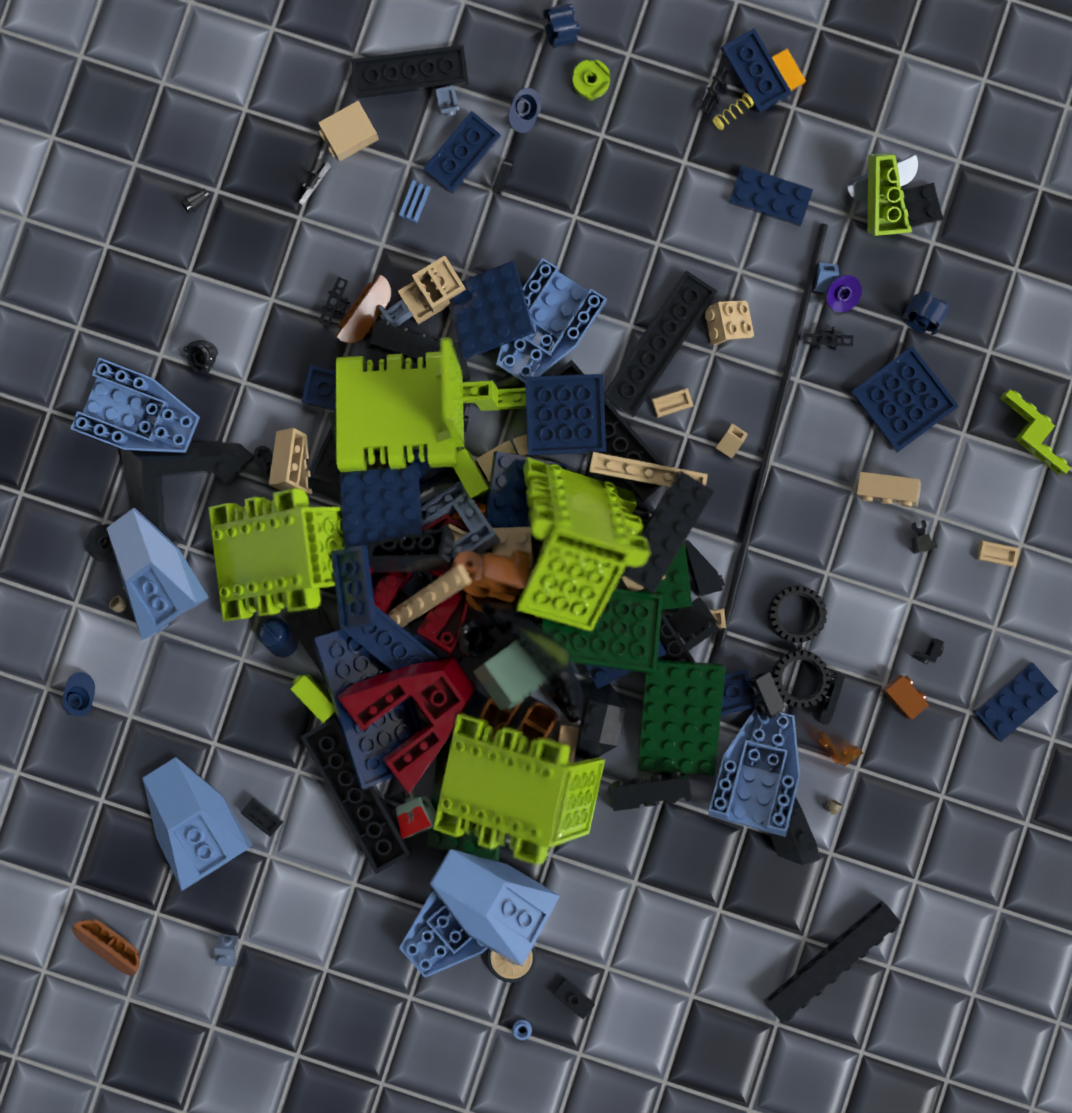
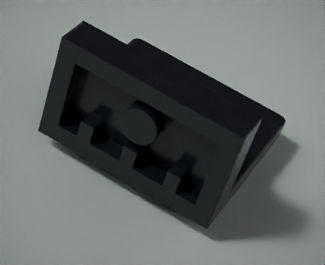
[669,597,722,651]

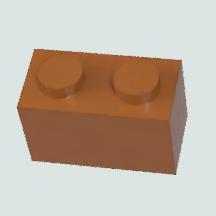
[882,675,929,720]

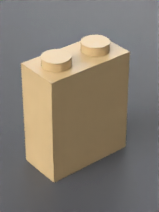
[319,101,379,161]

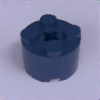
[543,3,580,49]
[903,291,950,335]

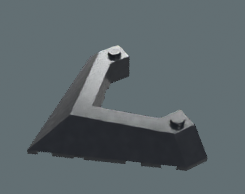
[120,442,254,546]
[478,601,583,726]

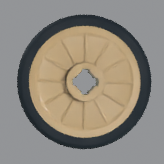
[486,946,537,983]

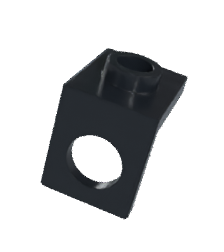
[401,572,432,598]

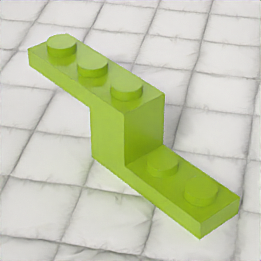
[463,381,526,411]
[1000,389,1071,476]

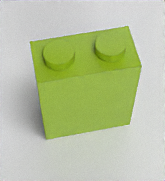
[453,448,489,500]
[291,674,336,723]

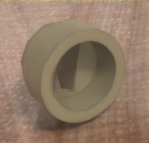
[109,595,127,612]
[825,798,842,815]

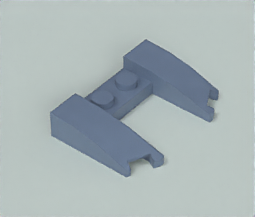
[421,481,501,562]

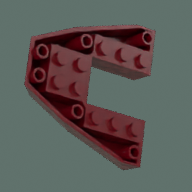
[370,514,470,655]
[337,657,476,793]

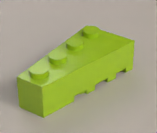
[867,153,912,236]

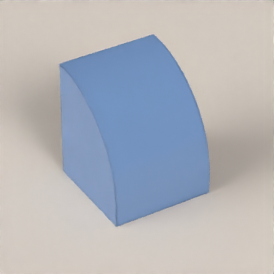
[815,262,839,293]

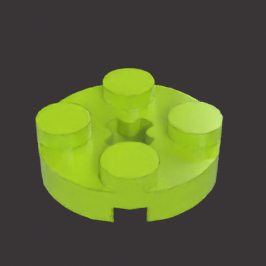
[572,60,610,101]

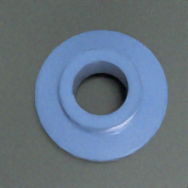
[512,1020,532,1040]

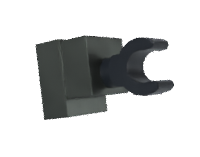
[911,520,938,554]

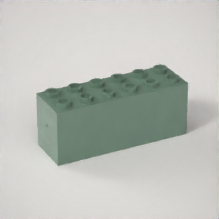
[473,622,550,710]

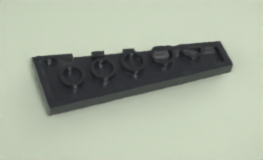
[285,602,334,678]

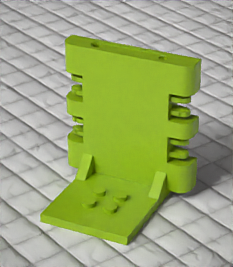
[336,339,464,472]
[517,457,650,631]
[209,489,371,622]
[433,714,605,865]

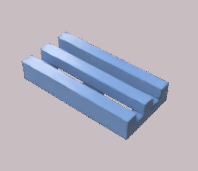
[399,180,431,223]

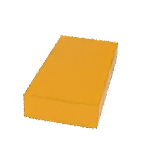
[772,49,806,91]

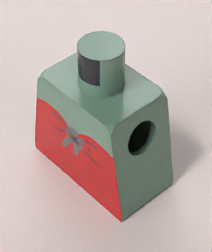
[396,789,437,839]

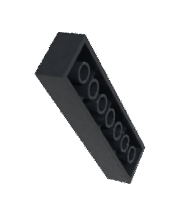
[553,360,665,503]
[300,716,412,874]

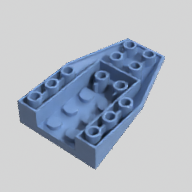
[496,258,607,383]
[70,358,200,453]
[107,508,209,640]
[709,709,800,837]
[143,757,253,891]
[430,849,560,966]
[399,890,488,978]

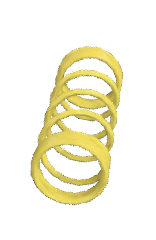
[713,93,754,130]

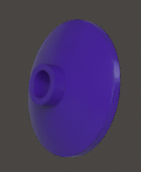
[826,275,862,312]

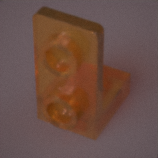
[818,731,863,767]

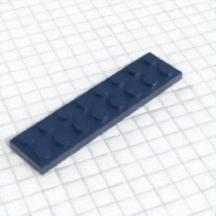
[343,605,486,716]

